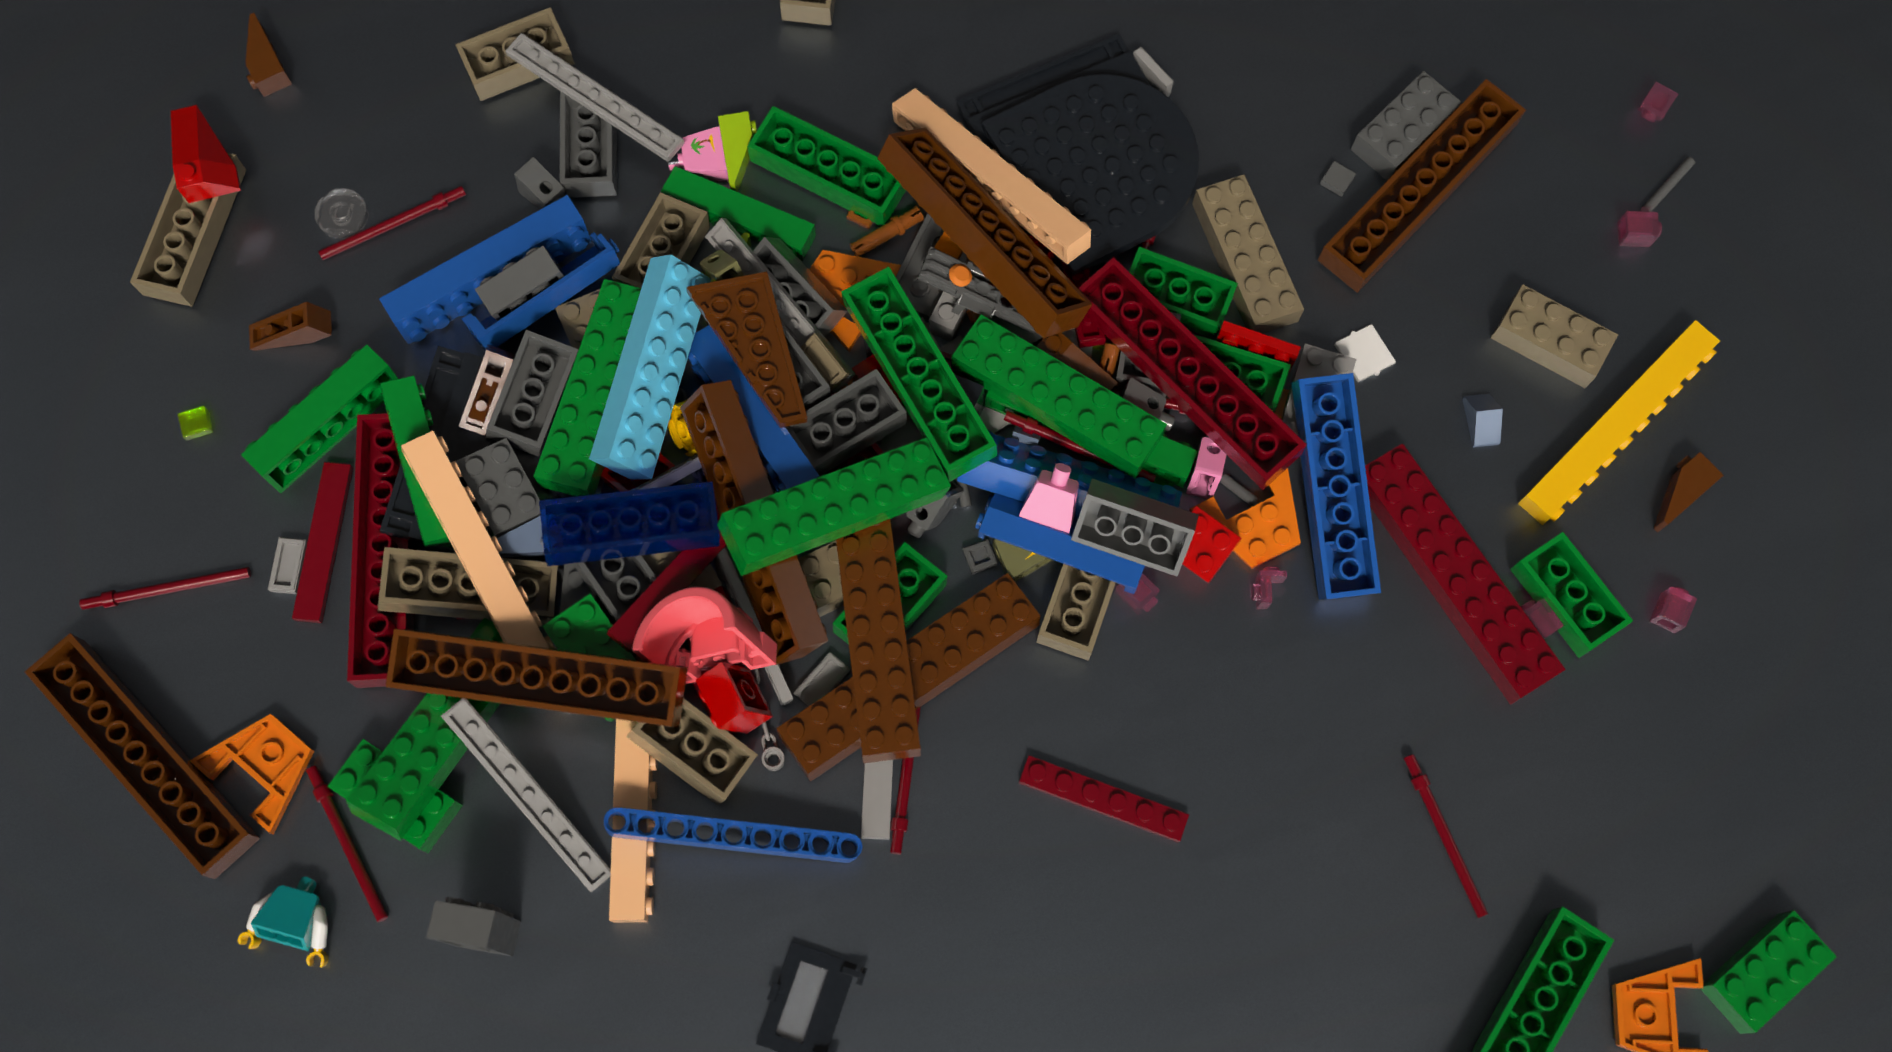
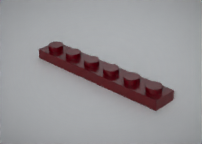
[1019,755,1189,843]

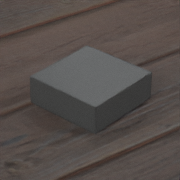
[1320,161,1356,197]
[962,539,998,575]

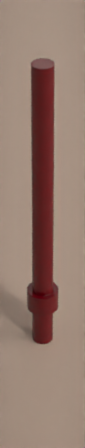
[318,186,466,260]
[1004,410,1156,483]
[79,567,251,610]
[890,707,921,855]
[1403,754,1488,918]
[306,766,388,923]

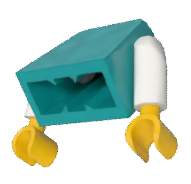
[238,877,328,968]

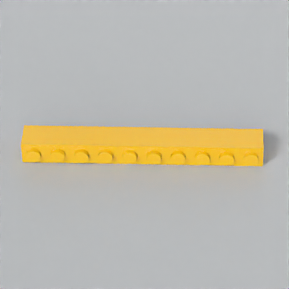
[1518,320,1720,526]

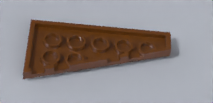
[687,271,807,428]

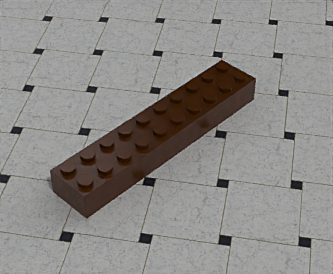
[1318,79,1526,293]
[877,127,1092,338]
[680,380,828,665]
[836,519,921,764]
[776,573,1040,782]
[386,629,688,727]
[25,633,260,879]

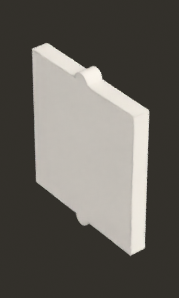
[1334,324,1396,382]

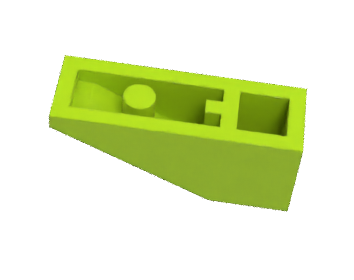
[718,111,757,192]

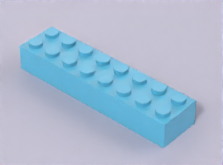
[589,254,711,480]

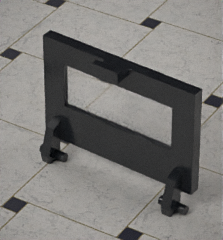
[756,942,867,1052]

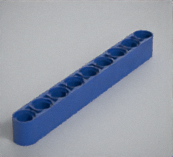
[604,807,862,863]

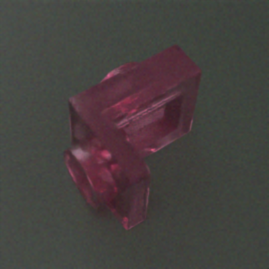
[1637,82,1678,123]
[1251,567,1287,609]

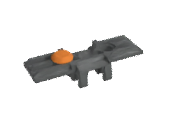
[917,247,1035,333]

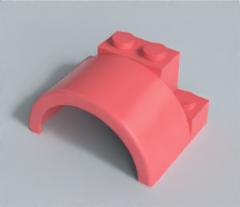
[632,587,777,684]

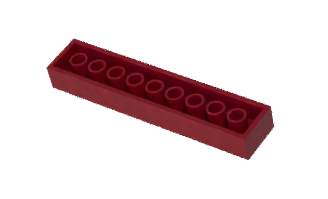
[1078,257,1307,490]
[347,413,417,688]
[1365,443,1566,705]

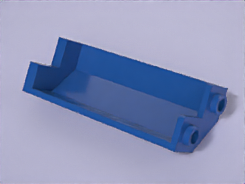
[462,232,620,350]
[975,493,1145,594]

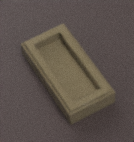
[800,333,851,391]

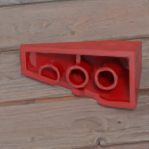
[171,105,241,203]

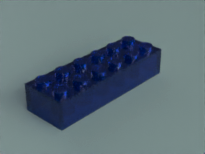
[539,481,720,566]

